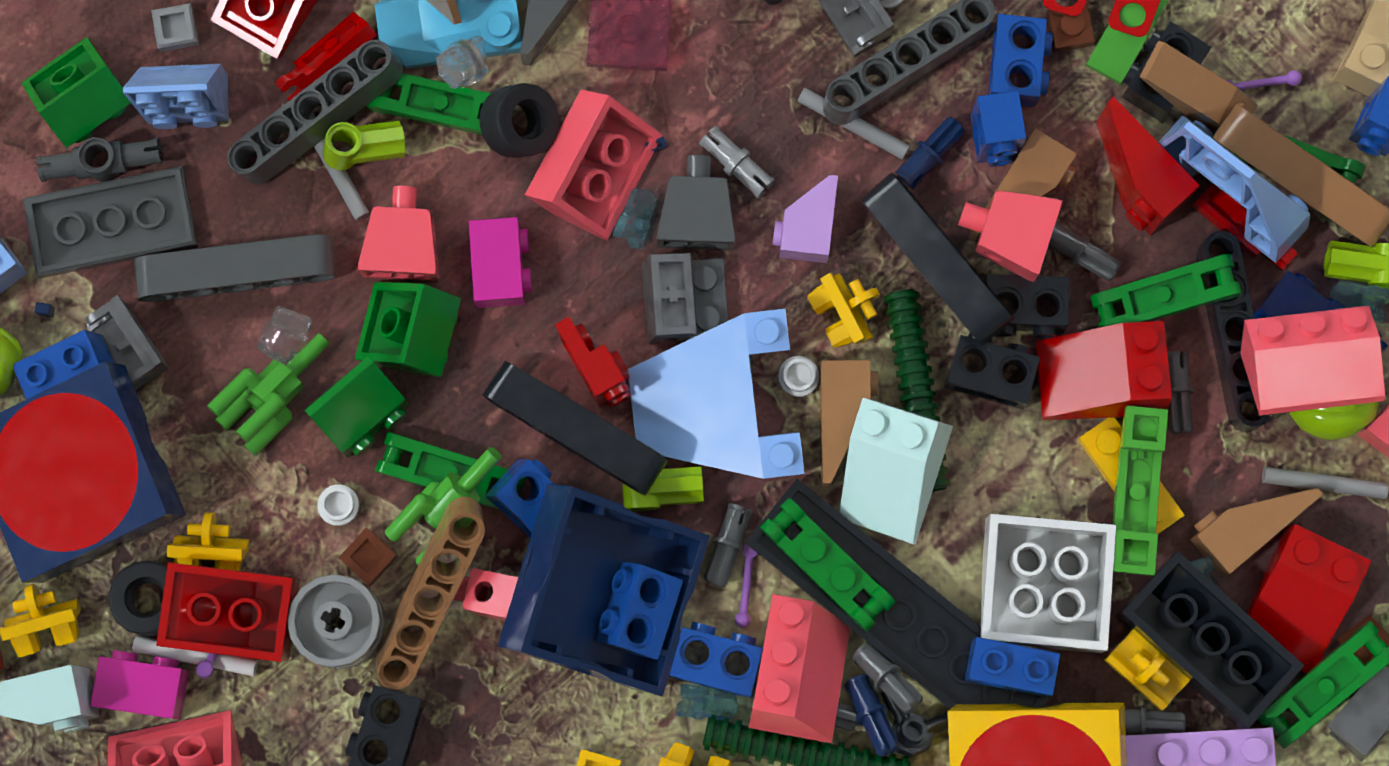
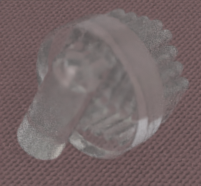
[436,36,489,89]
[258,306,312,364]

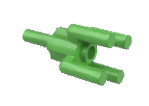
[207,333,330,457]
[385,447,502,565]

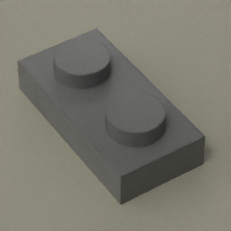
[688,258,728,340]

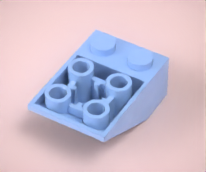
[123,64,229,129]

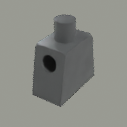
[657,155,735,250]

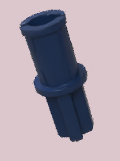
[894,117,964,190]
[844,674,899,757]

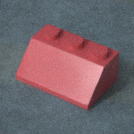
[525,90,663,240]
[1240,306,1385,416]
[749,594,850,743]
[107,710,242,766]

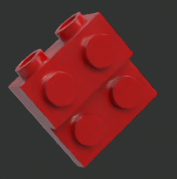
[555,317,631,408]

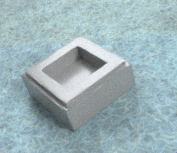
[151,3,199,52]

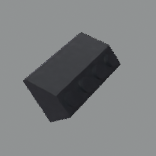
[1114,551,1304,729]

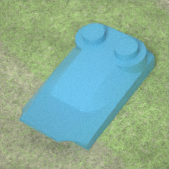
[374,0,522,69]

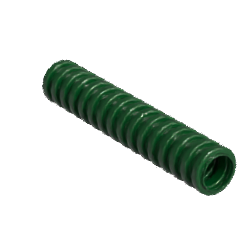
[884,289,951,492]
[702,714,910,766]

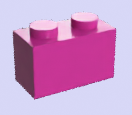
[469,217,532,308]
[90,650,189,720]

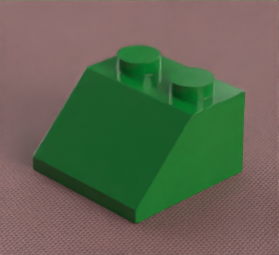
[21,37,131,148]
[354,282,461,377]
[304,356,410,458]

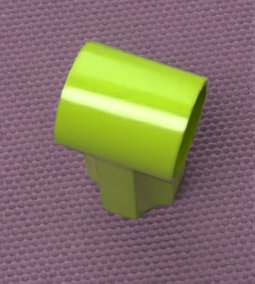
[322,121,406,171]
[1323,241,1389,291]
[622,467,704,512]

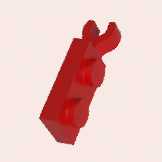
[275,12,377,101]
[1192,183,1298,271]

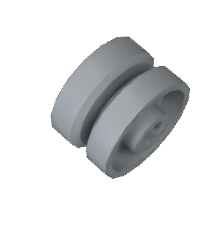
[287,574,387,670]

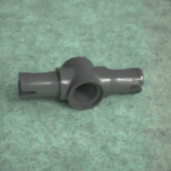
[36,137,163,182]

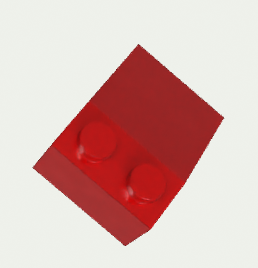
[211,0,318,59]
[1096,97,1200,236]
[1035,321,1172,421]
[1246,524,1372,674]
[156,562,300,662]

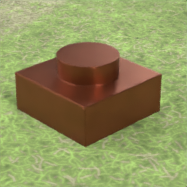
[1046,3,1095,52]
[339,527,398,587]

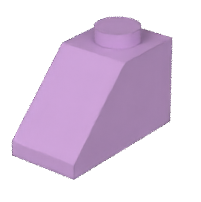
[773,175,838,263]

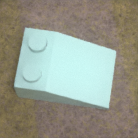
[839,398,953,544]
[0,665,100,733]

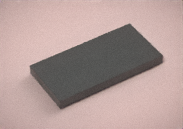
[23,166,198,279]

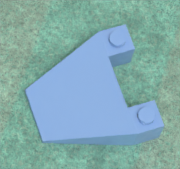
[1158,115,1310,263]
[628,309,805,479]

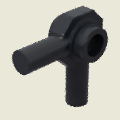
[880,692,948,758]

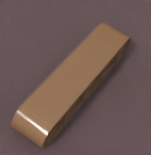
[1212,104,1389,248]
[376,497,485,690]

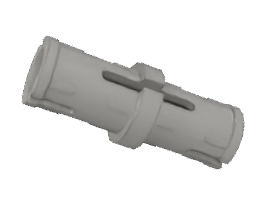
[699,125,775,199]

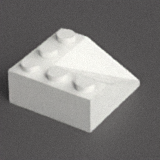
[981,514,1116,653]

